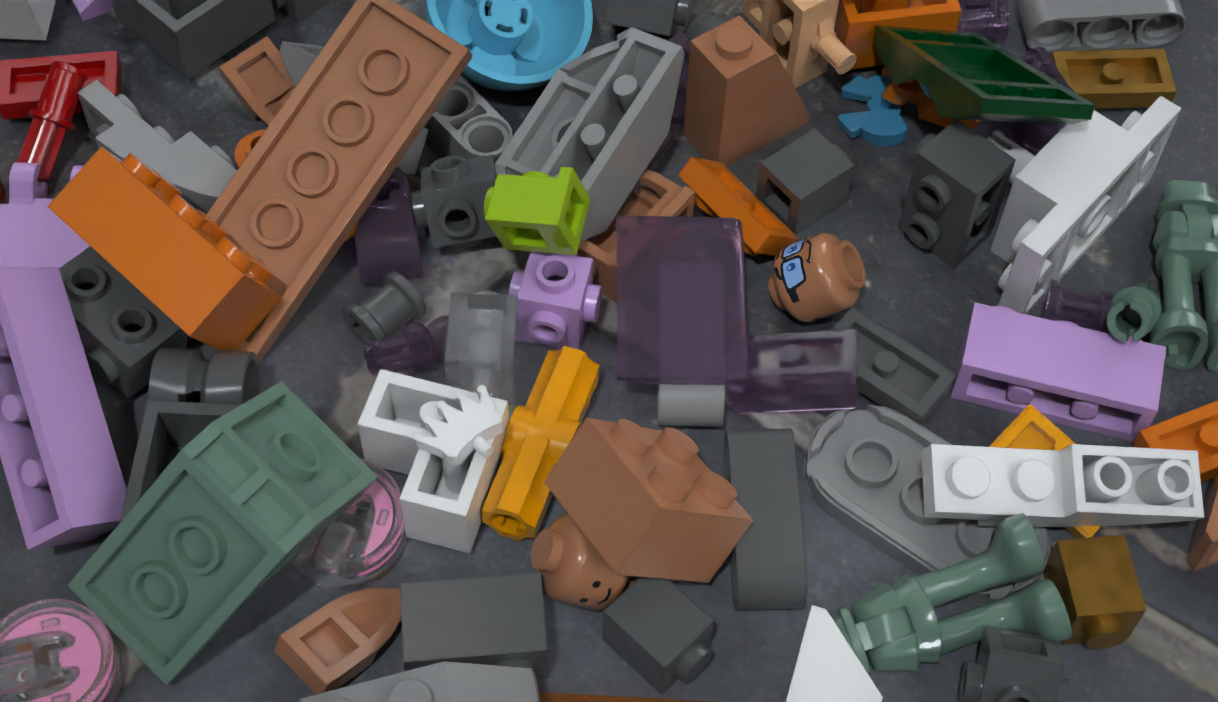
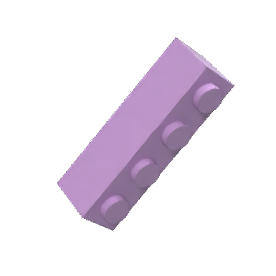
[0,267,127,550]

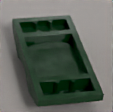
[873,25,1095,124]

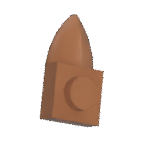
[220,36,296,126]
[274,588,401,695]

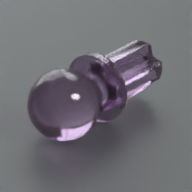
[363,315,473,376]

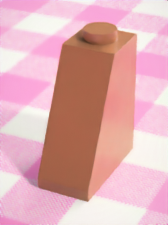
[683,15,810,167]

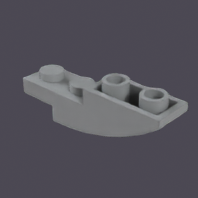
[77,80,237,214]

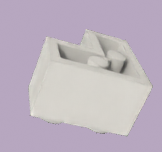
[357,369,509,554]

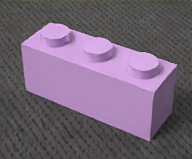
[951,302,1166,442]

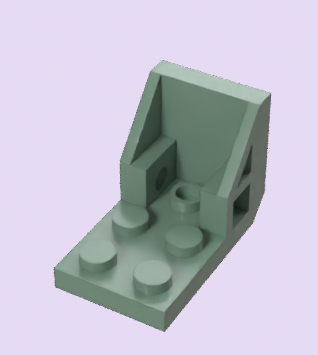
[67,381,378,686]

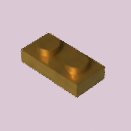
[1047,48,1177,109]

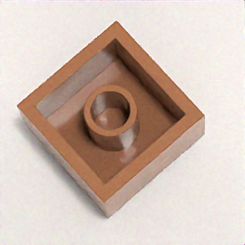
[544,417,754,583]

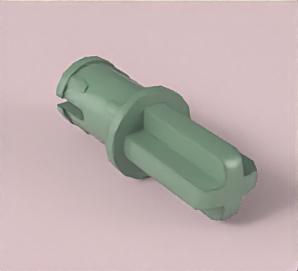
[1107,283,1162,342]

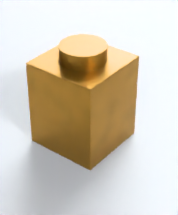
[1043,534,1146,649]

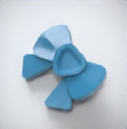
[838,75,907,147]

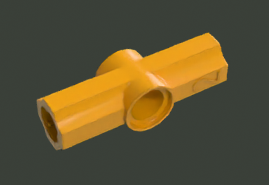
[481,346,600,541]

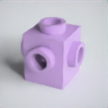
[508,252,603,350]

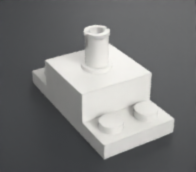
[987,96,1182,315]

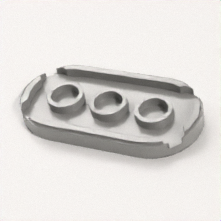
[804,405,1051,605]

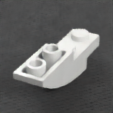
[921,444,1204,527]

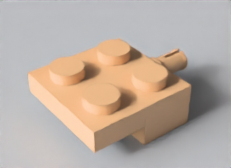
[742,0,857,88]

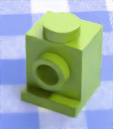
[484,167,591,255]

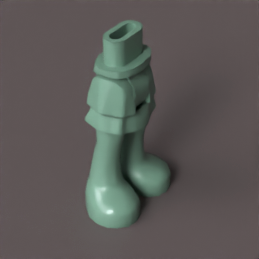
[1149,180,1218,373]
[833,513,1072,675]

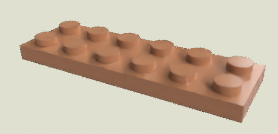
[206,0,473,364]

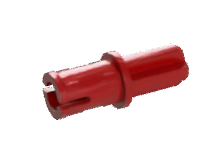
[17,60,89,181]

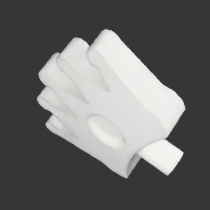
[414,385,504,466]

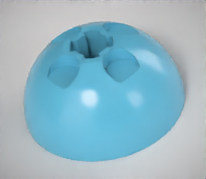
[424,0,593,92]

